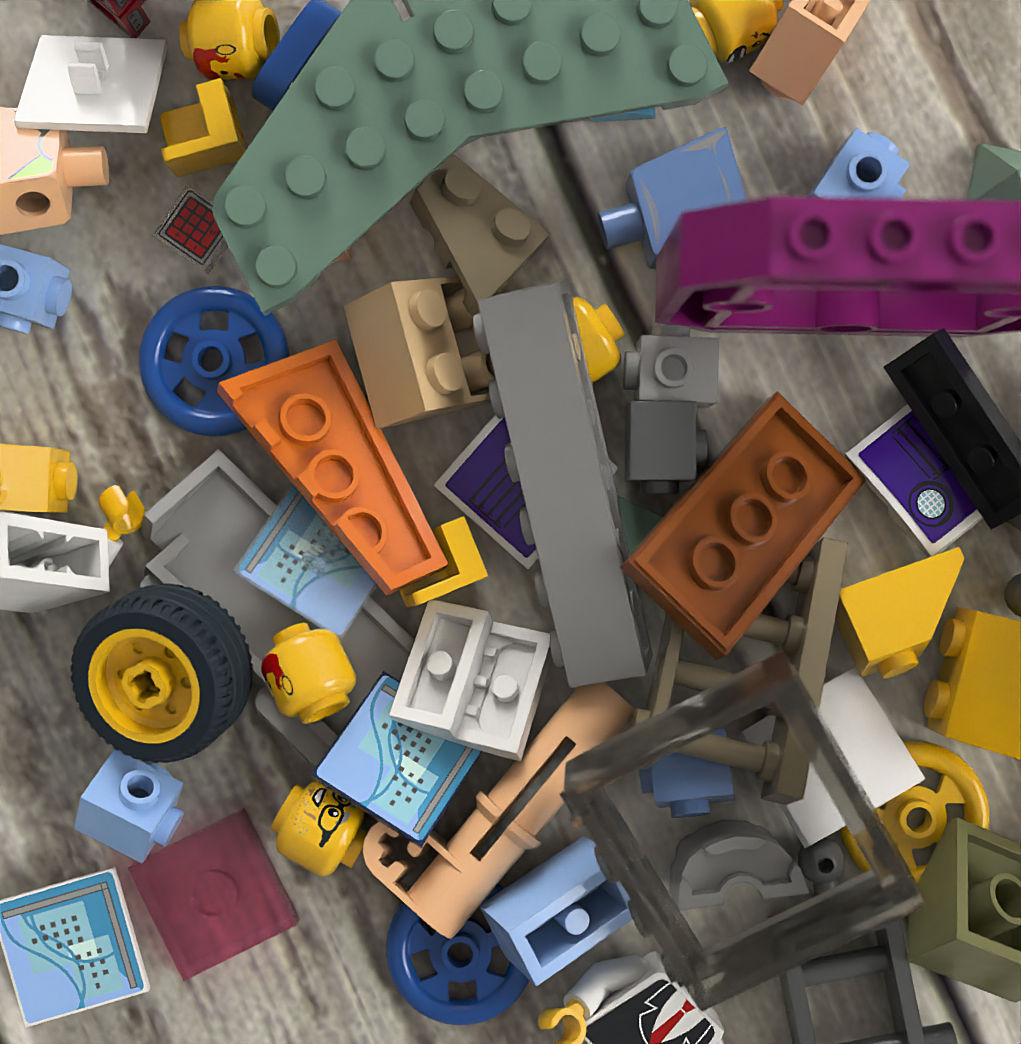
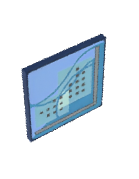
[311,671,483,848]

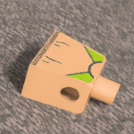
[0,107,109,235]

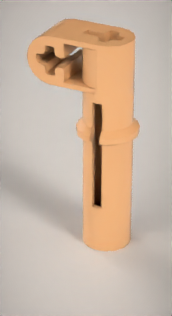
[363,682,635,939]

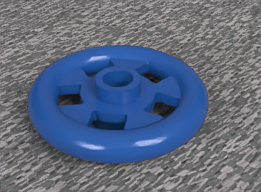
[139,286,289,436]
[386,884,530,1025]

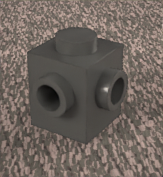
[625,401,707,494]

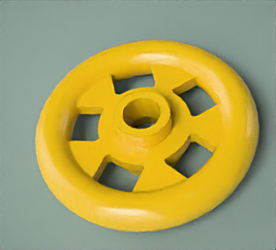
[840,741,990,891]

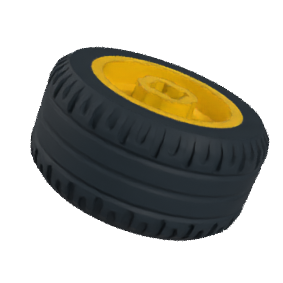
[70,584,253,763]

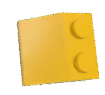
[924,607,1021,761]

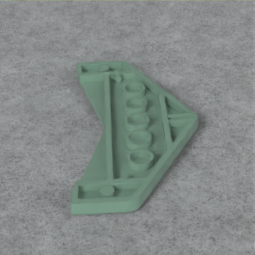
[212,0,729,316]

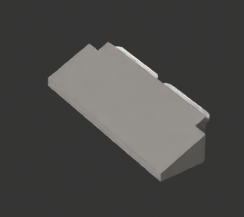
[140,449,415,768]

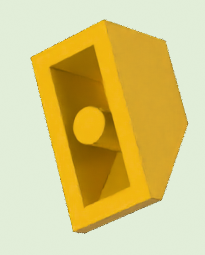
[0,444,77,513]
[835,547,965,679]

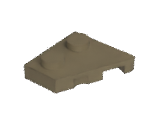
[410,154,551,317]

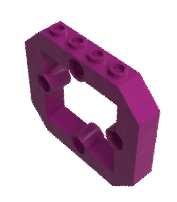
[655,196,1021,337]

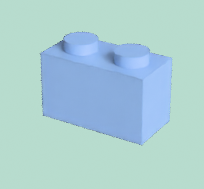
[480,836,644,986]

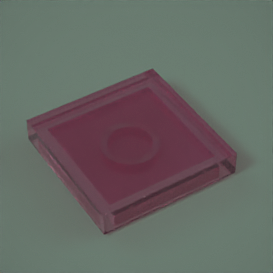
[128,808,300,981]

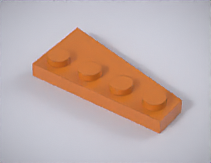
[217,339,448,596]

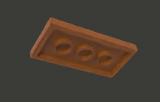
[620,391,866,660]

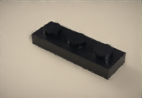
[883,328,1021,530]

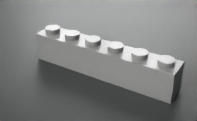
[473,278,653,688]

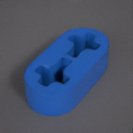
[252,0,342,111]

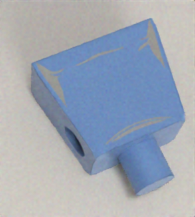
[598,127,747,269]

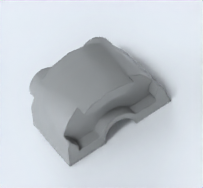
[669,820,809,911]

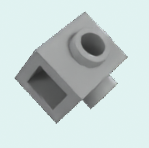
[623,325,720,408]

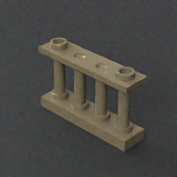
[627,537,848,805]

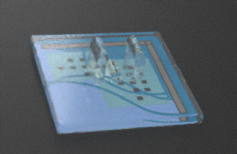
[233,483,377,641]

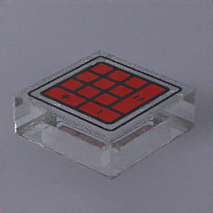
[152,184,228,275]

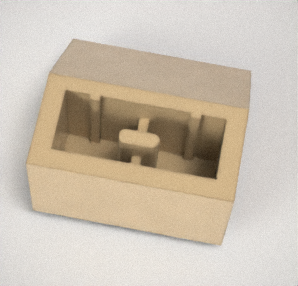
[343,276,496,430]

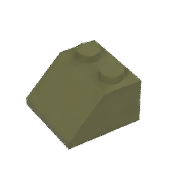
[907,817,1021,1003]

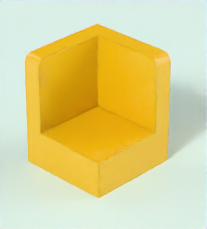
[160,78,247,177]
[399,516,488,608]

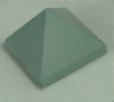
[967,143,1021,201]

